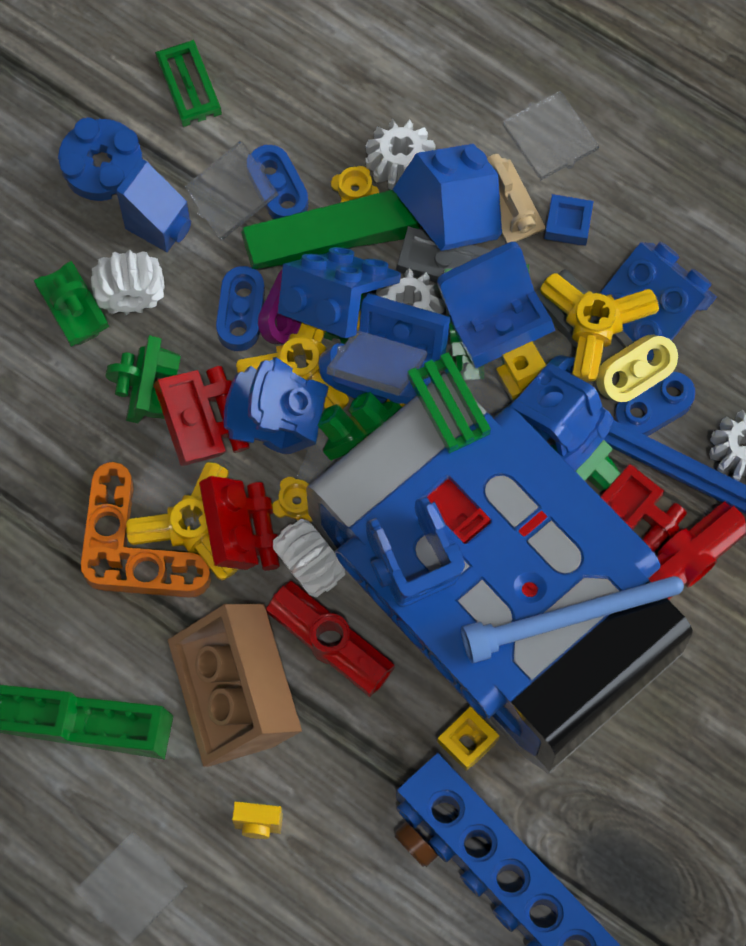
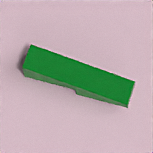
[241,190,421,269]
[0,685,174,760]

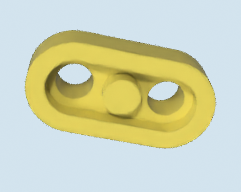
[596,335,678,402]

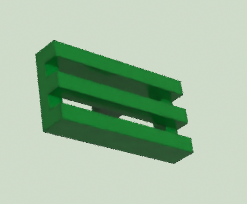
[155,40,222,127]
[407,352,491,454]

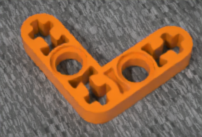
[81,462,211,597]

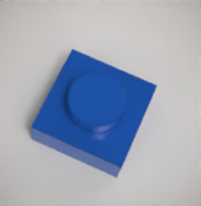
[544,194,594,246]

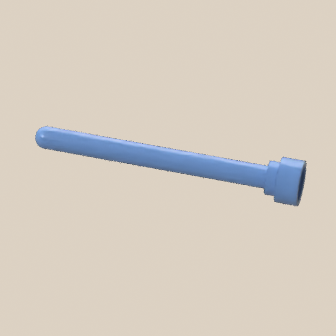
[461,576,684,664]

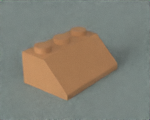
[168,604,302,767]

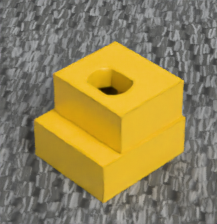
[496,341,546,402]
[437,707,500,771]

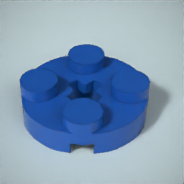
[58,117,143,201]

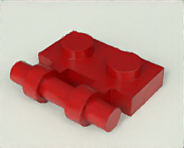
[154,366,250,466]
[601,464,687,552]
[199,476,280,571]

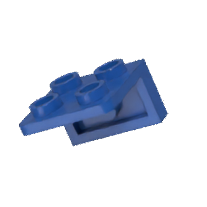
[437,242,556,368]
[599,242,717,360]
[278,247,401,338]
[333,293,450,404]

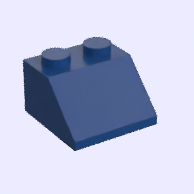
[393,144,502,251]

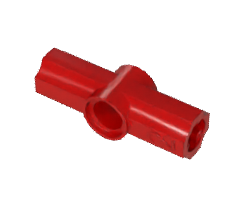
[648,501,746,603]
[266,581,395,697]

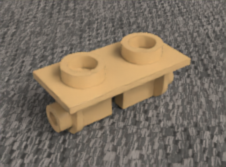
[487,154,546,243]

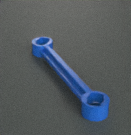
[603,407,746,514]

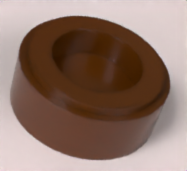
[394,822,438,867]

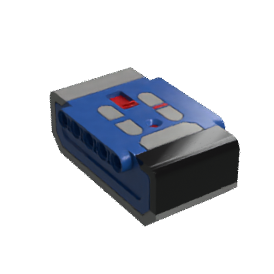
[306,373,693,774]

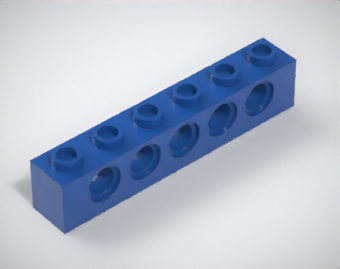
[396,753,621,946]

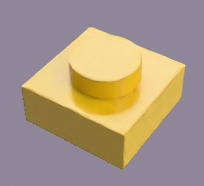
[232,801,283,839]

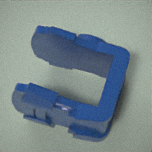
[224,357,329,454]
[509,363,612,471]
[366,496,465,607]

